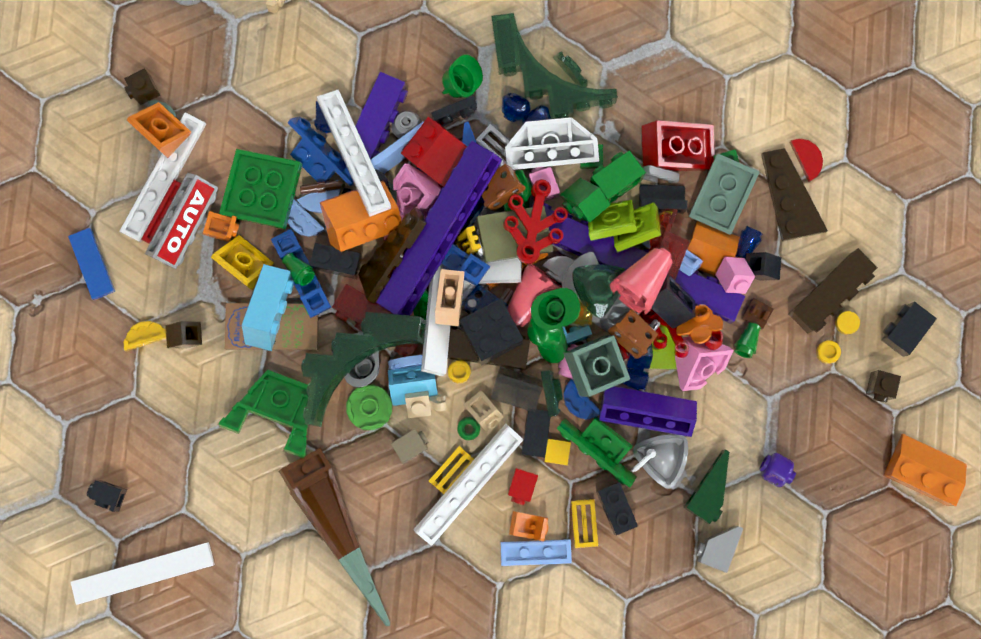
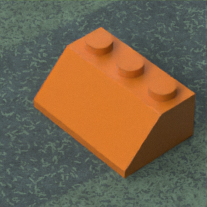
[320,181,402,252]
[883,434,967,506]

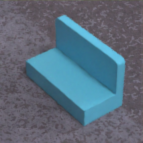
[388,366,438,406]

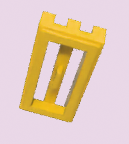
[455,226,481,255]
[429,446,474,494]
[571,499,598,548]

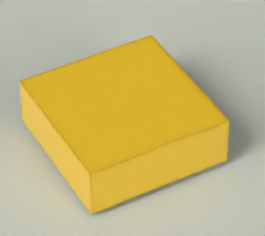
[544,439,571,466]

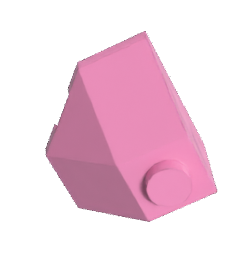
[393,163,442,221]
[675,337,734,391]

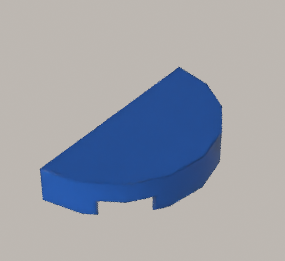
[563,379,600,420]

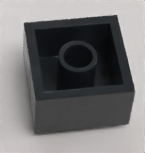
[459,299,523,366]

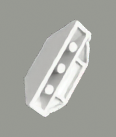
[505,117,599,170]

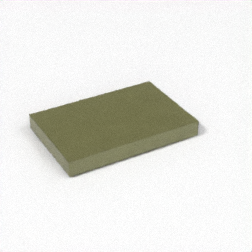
[476,206,554,263]

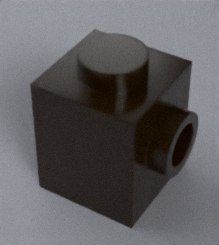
[124,68,161,105]
[165,321,202,348]
[866,370,901,403]

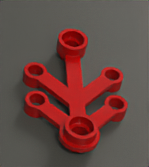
[503,179,568,264]
[639,309,723,358]

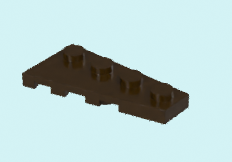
[761,148,828,242]
[358,207,427,303]

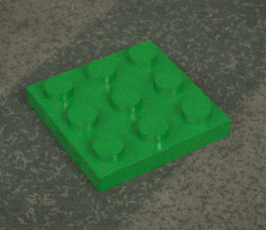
[219,149,303,230]

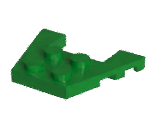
[219,369,311,459]

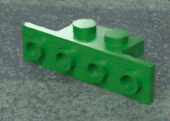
[556,416,637,488]

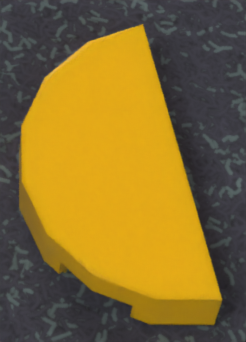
[123,321,166,351]

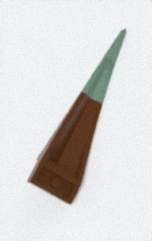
[279,448,390,626]

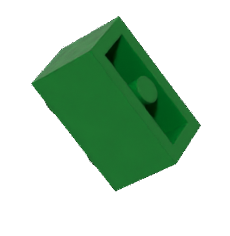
[560,178,611,222]

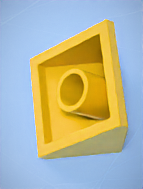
[211,235,274,290]

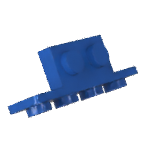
[287,116,355,186]

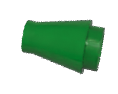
[282,253,315,286]
[734,322,761,358]

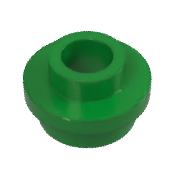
[457,417,480,440]

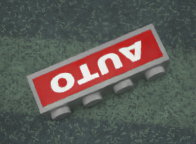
[145,173,218,269]

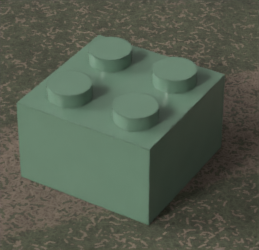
[563,335,630,397]

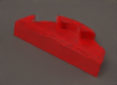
[789,139,823,182]

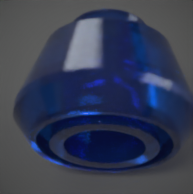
[501,93,531,122]
[522,105,551,125]

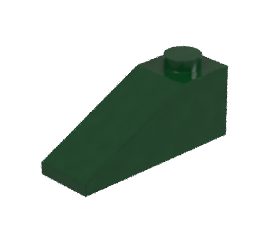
[683,449,730,524]

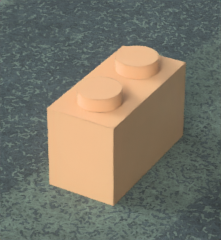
[435,269,464,326]

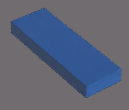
[68,228,116,300]

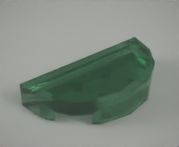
[553,52,588,90]
[540,370,563,417]

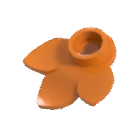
[676,304,723,344]

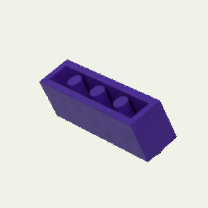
[355,72,408,160]
[599,386,697,437]

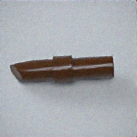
[300,181,344,195]

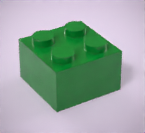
[590,150,646,204]

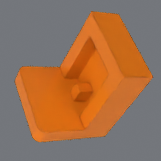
[202,211,239,242]
[509,511,548,541]

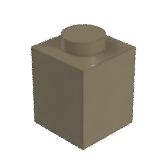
[391,429,429,464]

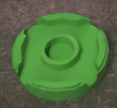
[346,385,392,430]

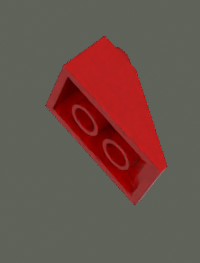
[401,116,468,187]
[642,120,715,172]

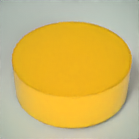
[835,311,860,335]
[816,340,841,364]
[448,360,471,384]

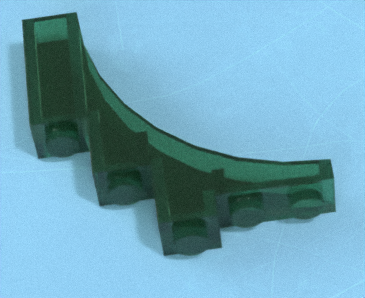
[491,13,618,119]
[301,312,426,427]

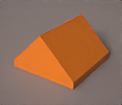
[127,102,191,158]
[686,221,740,277]

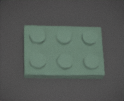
[689,153,760,235]

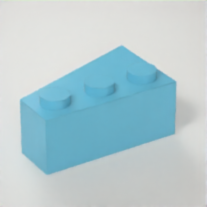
[242,264,294,351]

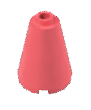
[610,248,673,314]
[507,264,562,327]

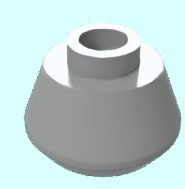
[392,111,422,139]

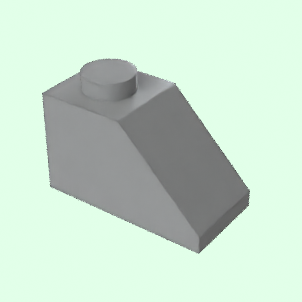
[696,526,743,573]

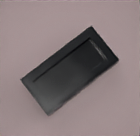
[522,408,551,458]

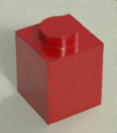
[508,468,538,505]

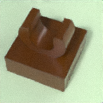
[741,298,774,330]

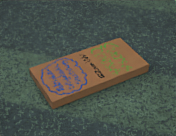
[224,303,319,350]

